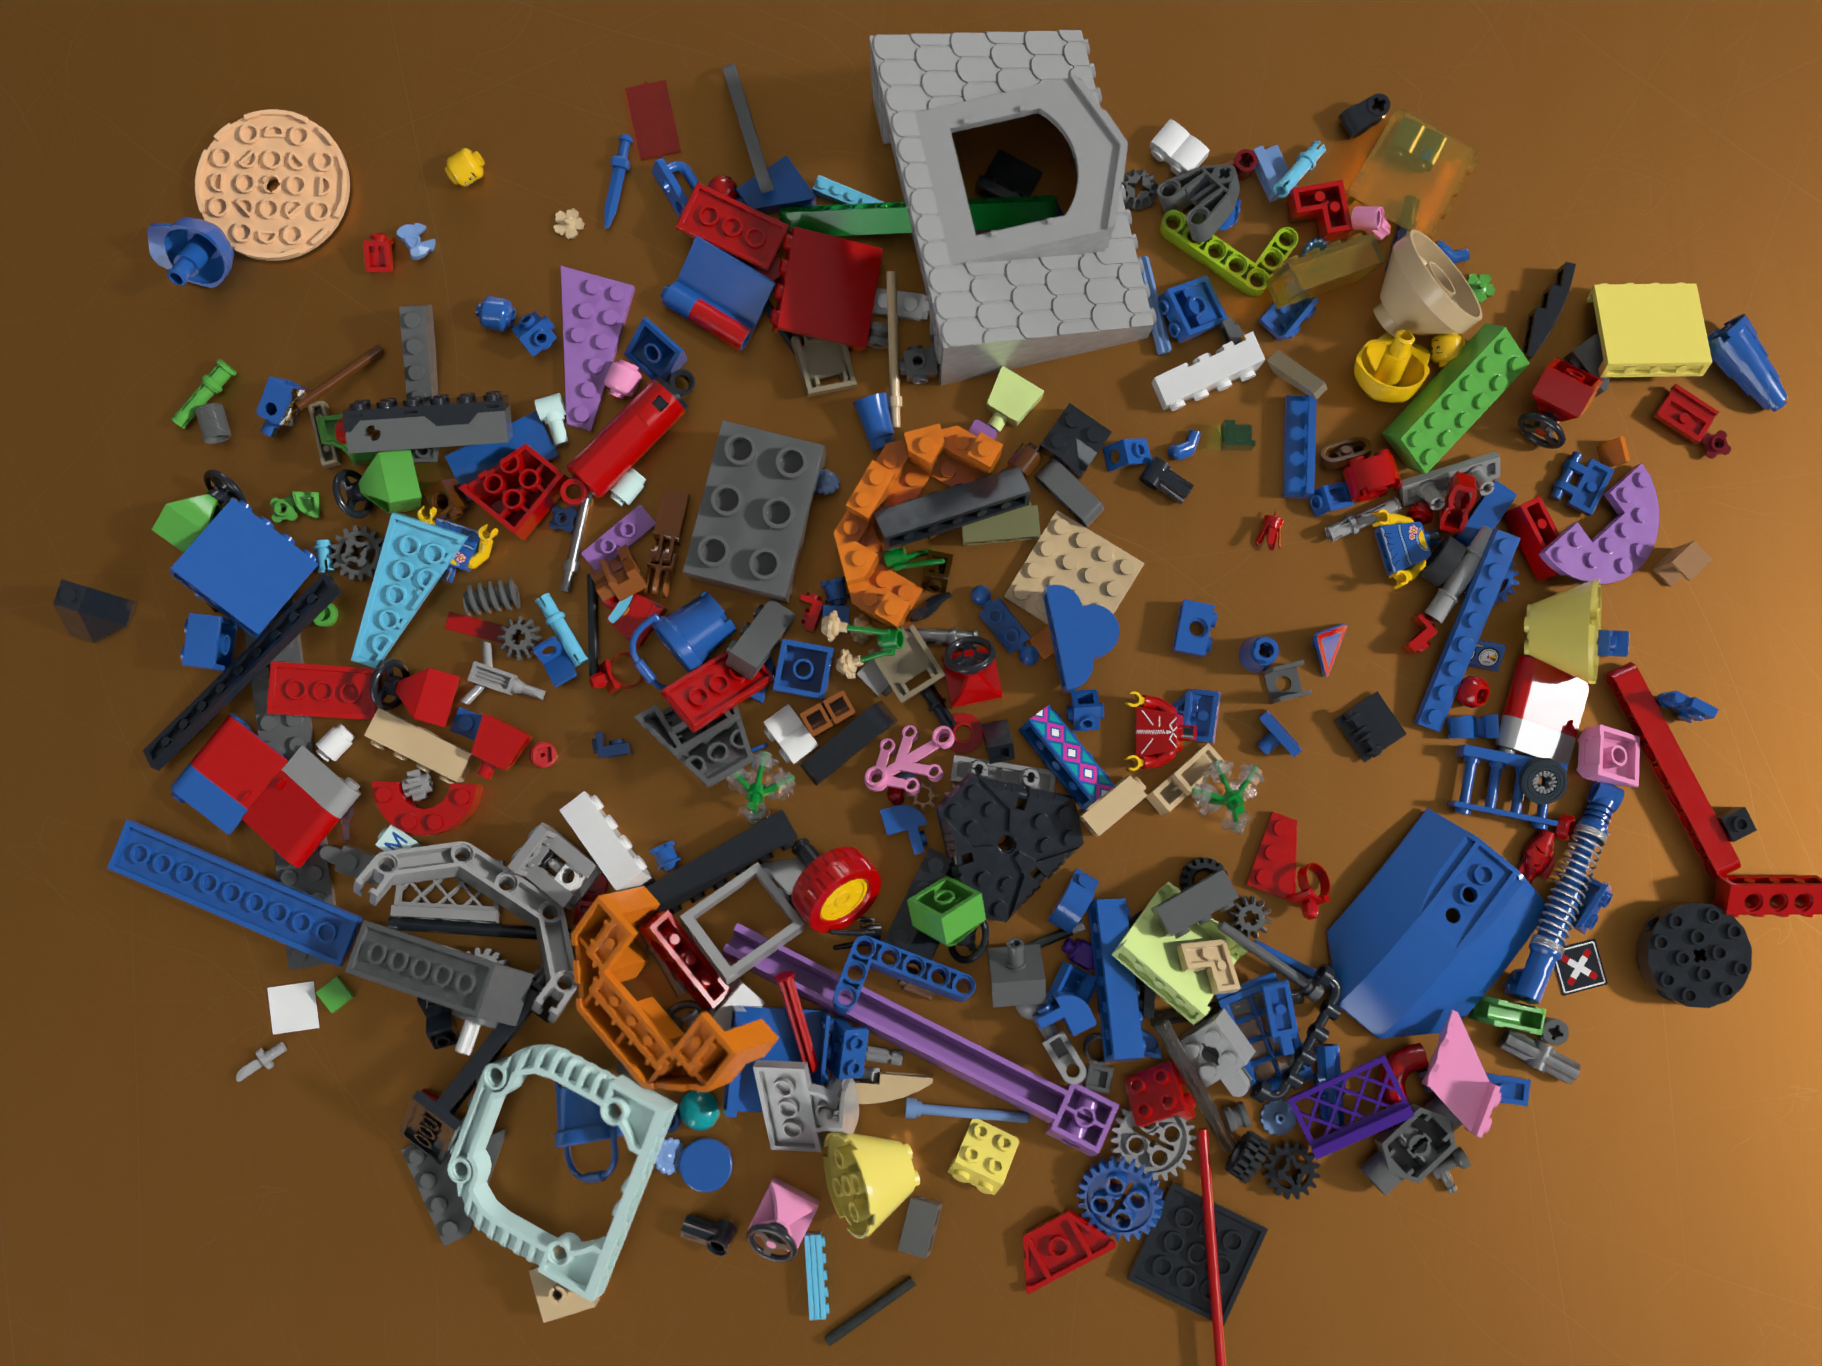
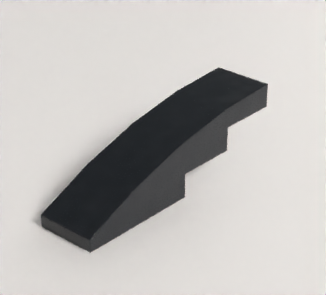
[1522,262,1576,361]

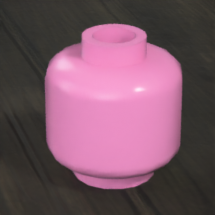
[604,359,642,400]

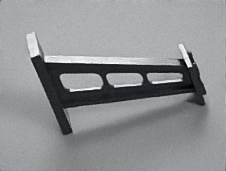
[399,969,559,1165]

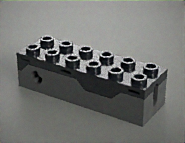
[335,391,513,453]

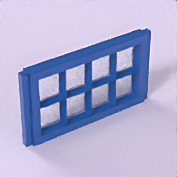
[1216,971,1315,1091]

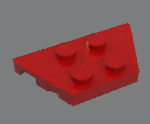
[1023,1209,1117,1294]

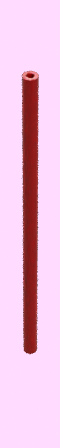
[1197,1128,1226,1366]

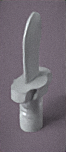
[236,1042,287,1082]

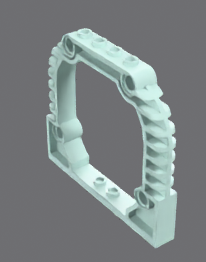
[447,1044,678,1302]

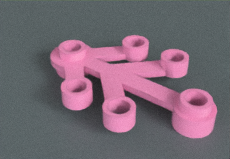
[864,725,955,795]

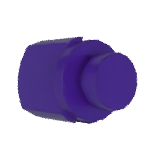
[1061,937,1094,970]

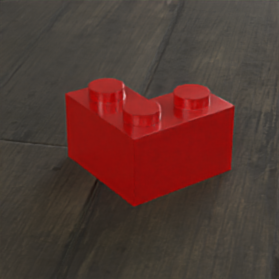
[1286,180,1353,242]

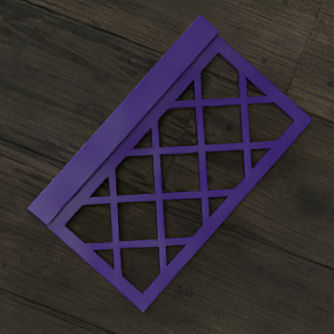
[1287,1054,1415,1159]

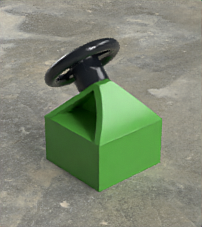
[332,449,421,519]
[151,470,247,552]
[907,875,990,964]

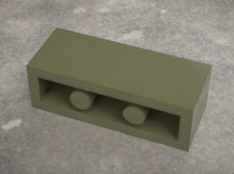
[961,502,1041,546]

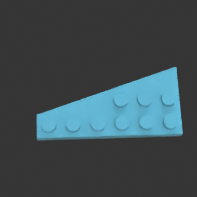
[351,512,469,668]

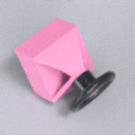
[746,1176,820,1263]

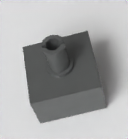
[988,938,1046,1007]

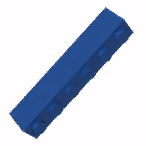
[1088,898,1146,1062]

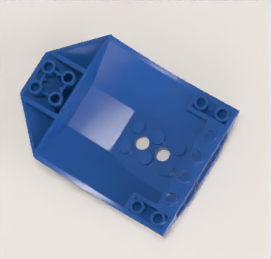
[1326,808,1547,1039]

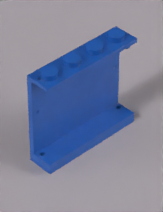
[169,498,319,639]
[723,1005,834,1117]

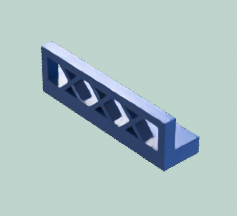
[1282,394,1317,499]

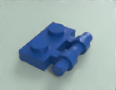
[1550,451,1615,517]
[1655,691,1719,723]

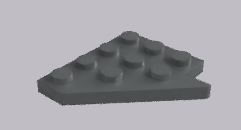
[401,1120,507,1246]

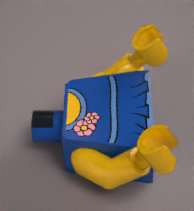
[418,505,498,583]
[1371,509,1441,589]

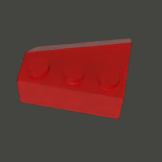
[458,444,570,541]

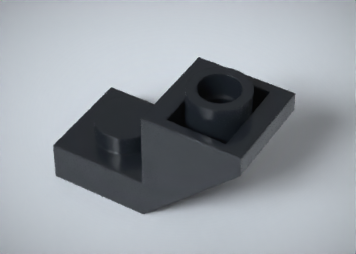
[417,997,459,1050]

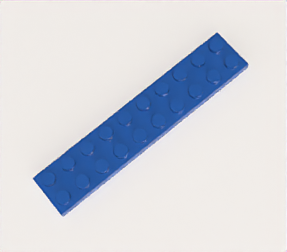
[107,820,363,967]

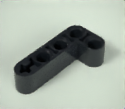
[800,700,898,786]

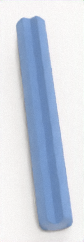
[1138,256,1171,355]

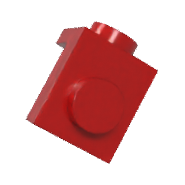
[1402,613,1438,654]

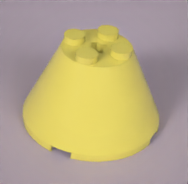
[1524,579,1601,684]
[823,1132,920,1239]

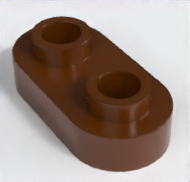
[1320,437,1371,469]

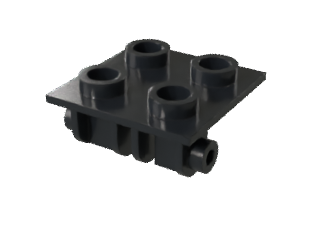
[1335,691,1407,763]

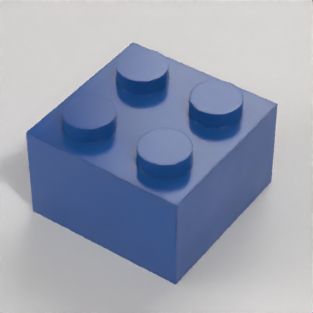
[180,613,238,672]
[773,639,835,701]

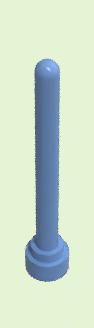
[905,1097,1031,1123]

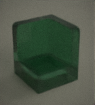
[1221,420,1256,451]

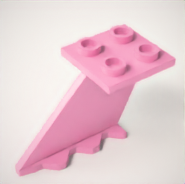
[1421,1010,1501,1138]

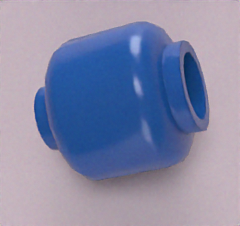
[476,295,516,332]

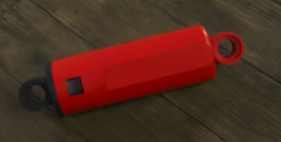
[560,369,695,507]

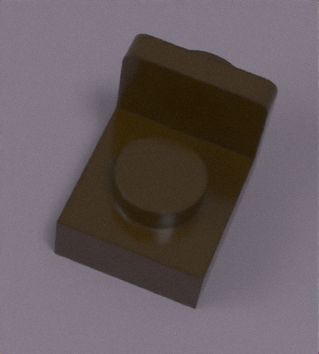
[921,550,953,593]

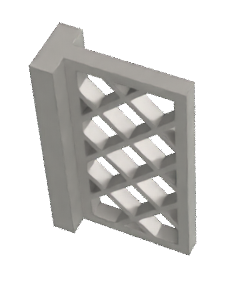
[390,858,505,924]

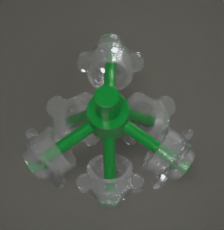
[722,751,796,826]
[1192,760,1264,834]

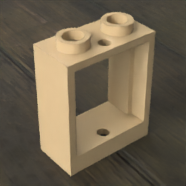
[1078,775,1147,836]

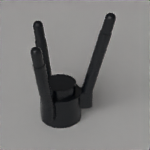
[829,916,881,950]

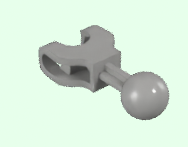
[1015,995,1086,1084]

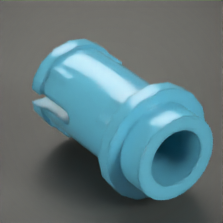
[313,540,335,573]

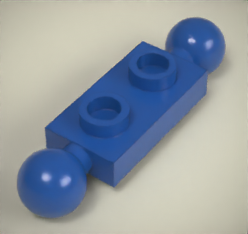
[970,585,1039,666]

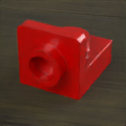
[363,233,394,272]
[798,592,825,634]

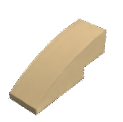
[1146,743,1225,816]
[854,1071,933,1104]

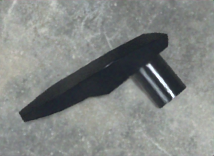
[910,592,952,622]

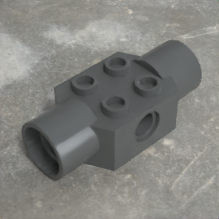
[1359,1095,1462,1196]

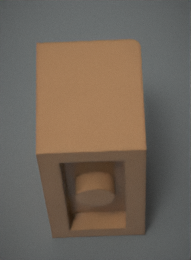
[1652,541,1713,587]

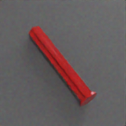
[774,971,819,1073]

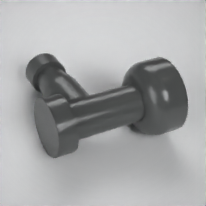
[1431,1147,1471,1194]

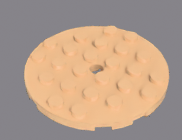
[195,109,350,261]

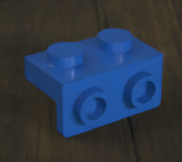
[1257,281,1319,341]
[1570,877,1613,934]
[1047,961,1096,1005]

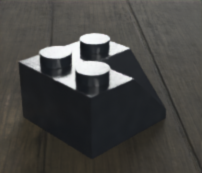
[1039,403,1112,479]

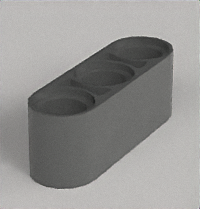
[1034,458,1105,528]

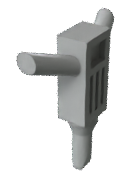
[460,640,546,705]

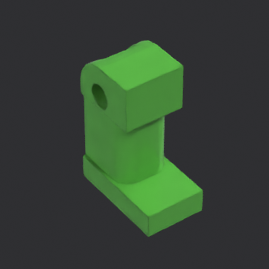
[1469,995,1547,1035]

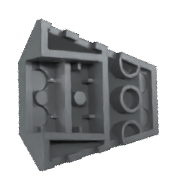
[634,704,754,788]

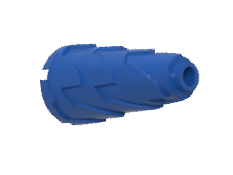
[1707,314,1788,412]

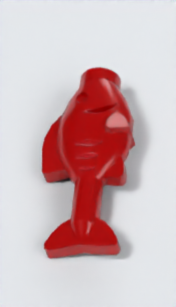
[1517,829,1556,884]

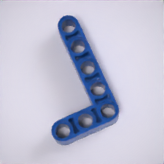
[832,936,976,1014]

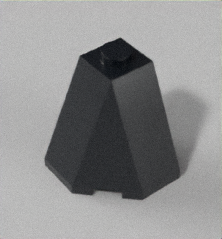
[53,579,137,643]

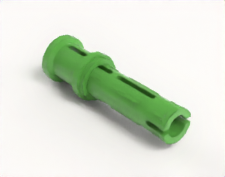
[171,358,237,429]

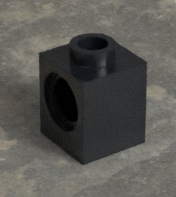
[982,719,1015,764]
[1716,807,1757,842]

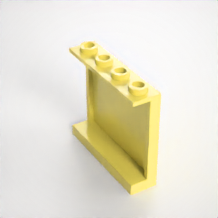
[1586,282,1712,377]

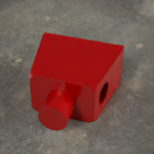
[471,714,533,780]

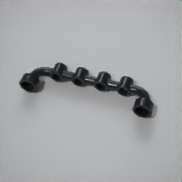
[1250,963,1342,1103]

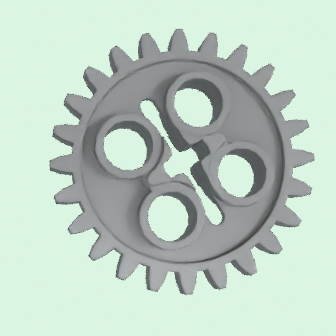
[1110,1101,1196,1181]

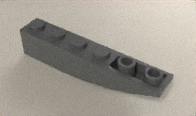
[399,304,439,462]

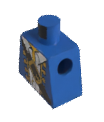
[256,376,310,438]

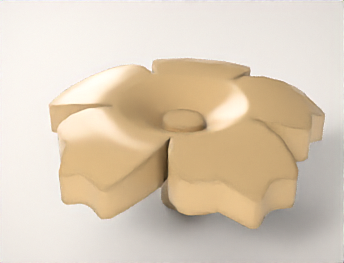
[553,208,585,239]

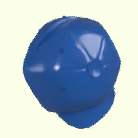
[147,217,234,288]

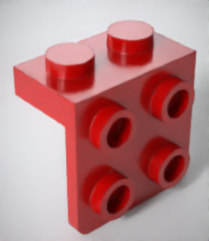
[1124,1060,1196,1128]

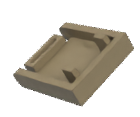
[792,335,857,397]
[868,623,946,704]

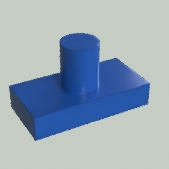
[1257,709,1302,757]

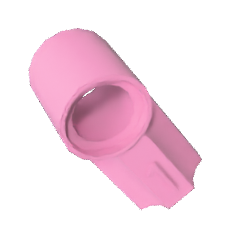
[1351,206,1391,241]

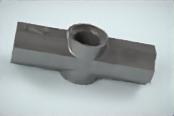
[1498,1027,1581,1084]

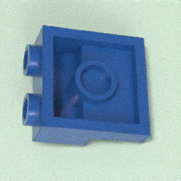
[1158,275,1228,343]

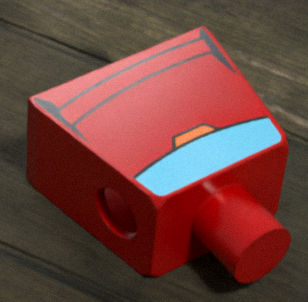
[601,593,668,650]

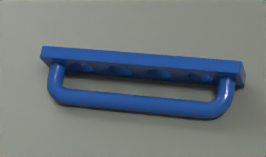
[652,158,700,241]

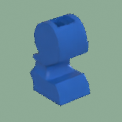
[1447,714,1499,739]

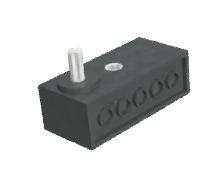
[345,920,534,1055]

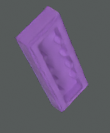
[581,505,656,571]

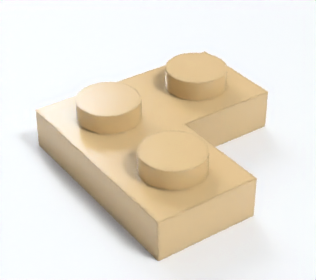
[1176,939,1241,995]

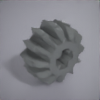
[497,616,543,661]
[1227,895,1272,939]

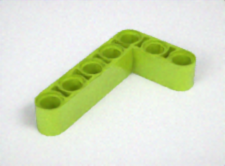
[1159,210,1298,297]

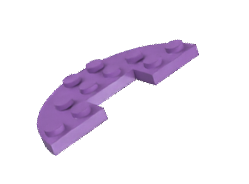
[1538,463,1659,584]

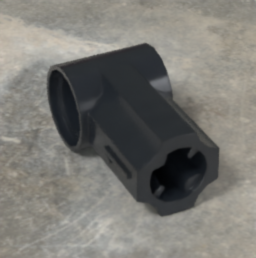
[1139,456,1194,505]
[680,1214,738,1256]

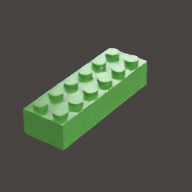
[1382,323,1530,474]

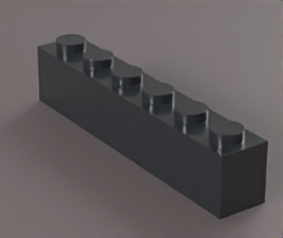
[873,466,1031,552]
[646,810,799,915]

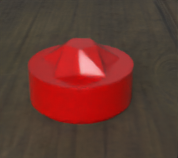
[529,742,557,768]
[1555,814,1576,841]

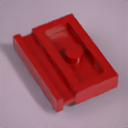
[1653,384,1719,444]

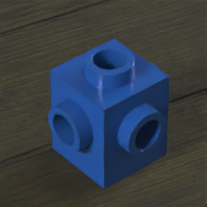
[511,311,557,357]
[1066,689,1104,731]

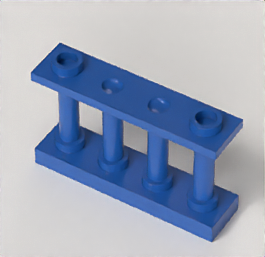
[1447,744,1568,830]

